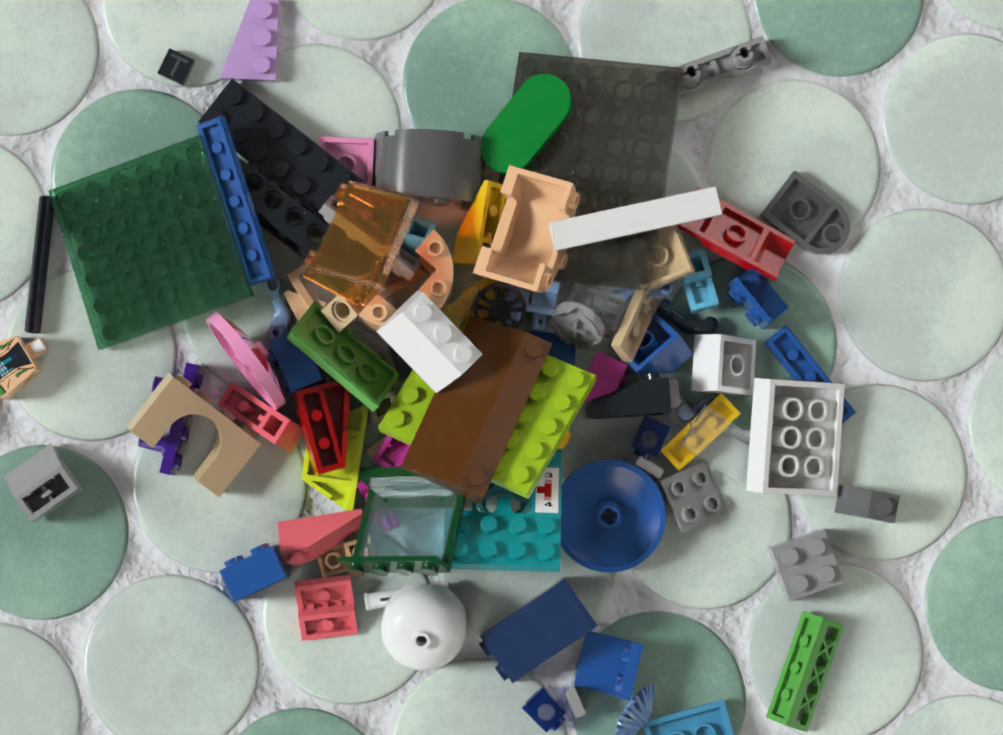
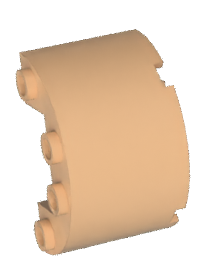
[473,165,580,293]
[359,229,454,336]

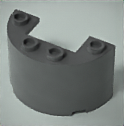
[372,129,485,211]

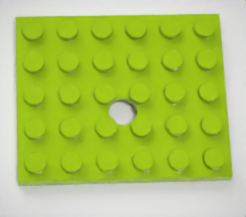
[378,312,597,499]

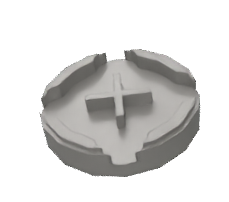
[550,301,605,350]

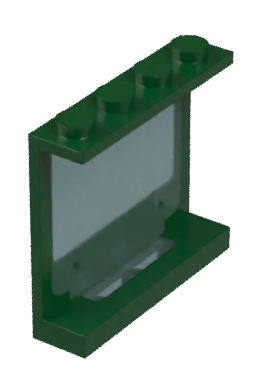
[338,466,466,576]

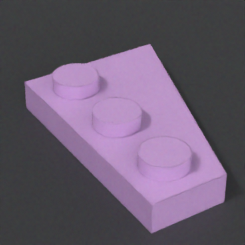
[220,0,280,82]

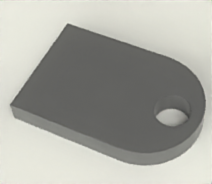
[760,170,850,255]

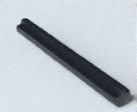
[24,195,55,334]

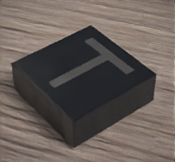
[157,48,195,87]

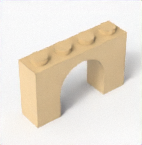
[126,372,261,497]

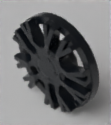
[473,283,527,329]

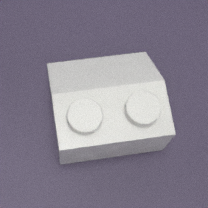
[691,334,756,396]

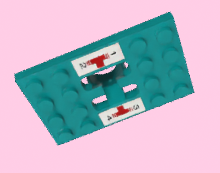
[444,448,562,572]

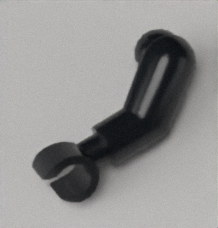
[657,298,719,335]

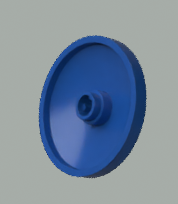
[561,459,666,573]

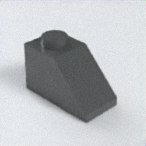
[834,485,900,523]

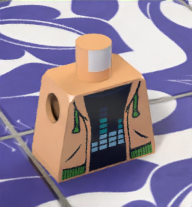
[0,335,48,400]

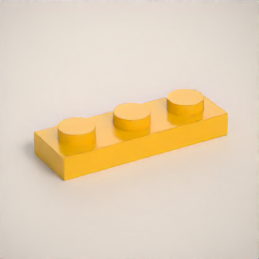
[660,393,741,471]

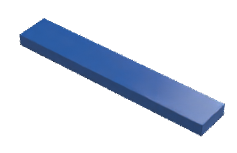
[196,116,277,287]

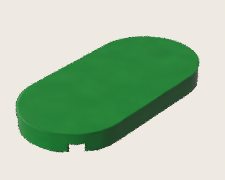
[481,74,572,174]

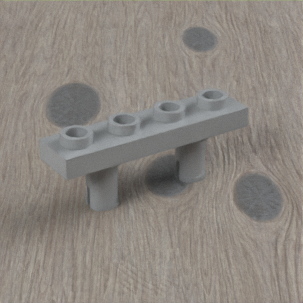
[658,36,772,101]

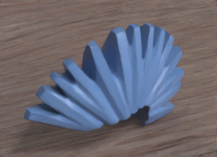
[615,684,655,735]

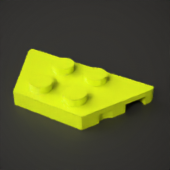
[301,405,369,511]

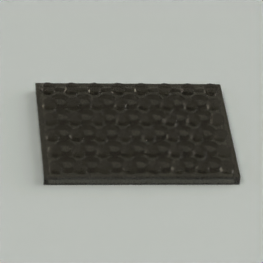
[499,52,684,292]

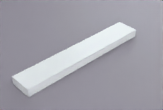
[548,186,722,251]

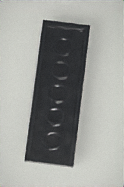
[198,78,363,224]

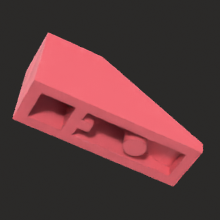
[217,382,303,453]
[278,509,363,565]

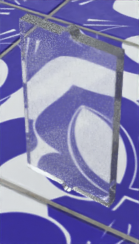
[681,405,750,488]

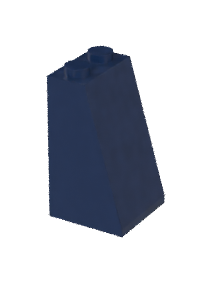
[479,577,598,684]

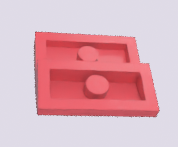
[294,574,358,641]

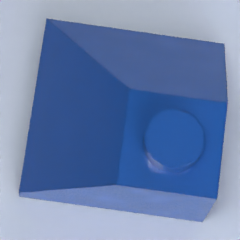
[609,313,693,375]

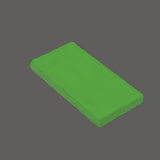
[286,301,400,412]

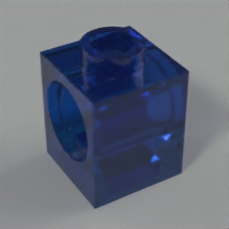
[629,415,671,460]
[522,686,566,732]

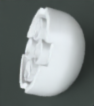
[381,583,467,670]

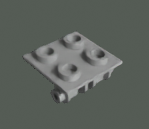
[659,461,727,533]

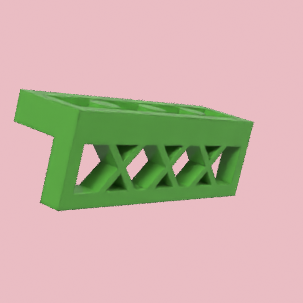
[766,611,844,732]

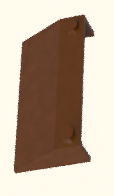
[400,316,552,504]

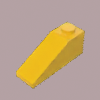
[452,180,506,268]

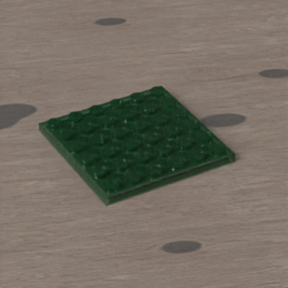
[49,135,254,350]

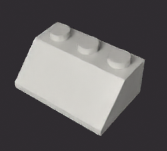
[376,291,482,393]

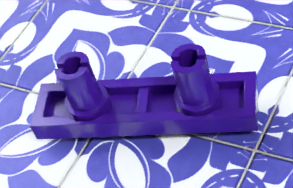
[138,362,203,476]

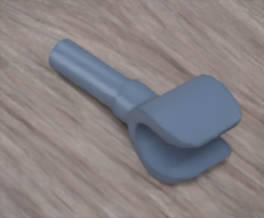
[675,395,713,422]

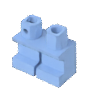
[505,282,560,332]

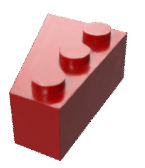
[293,381,349,476]

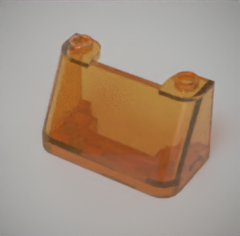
[303,180,420,309]

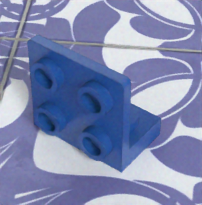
[727,269,789,329]
[574,631,643,701]

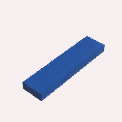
[763,325,856,423]

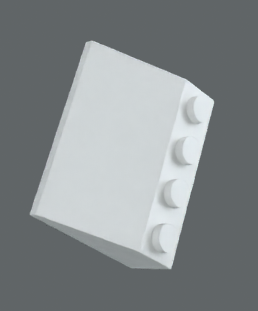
[746,378,845,496]

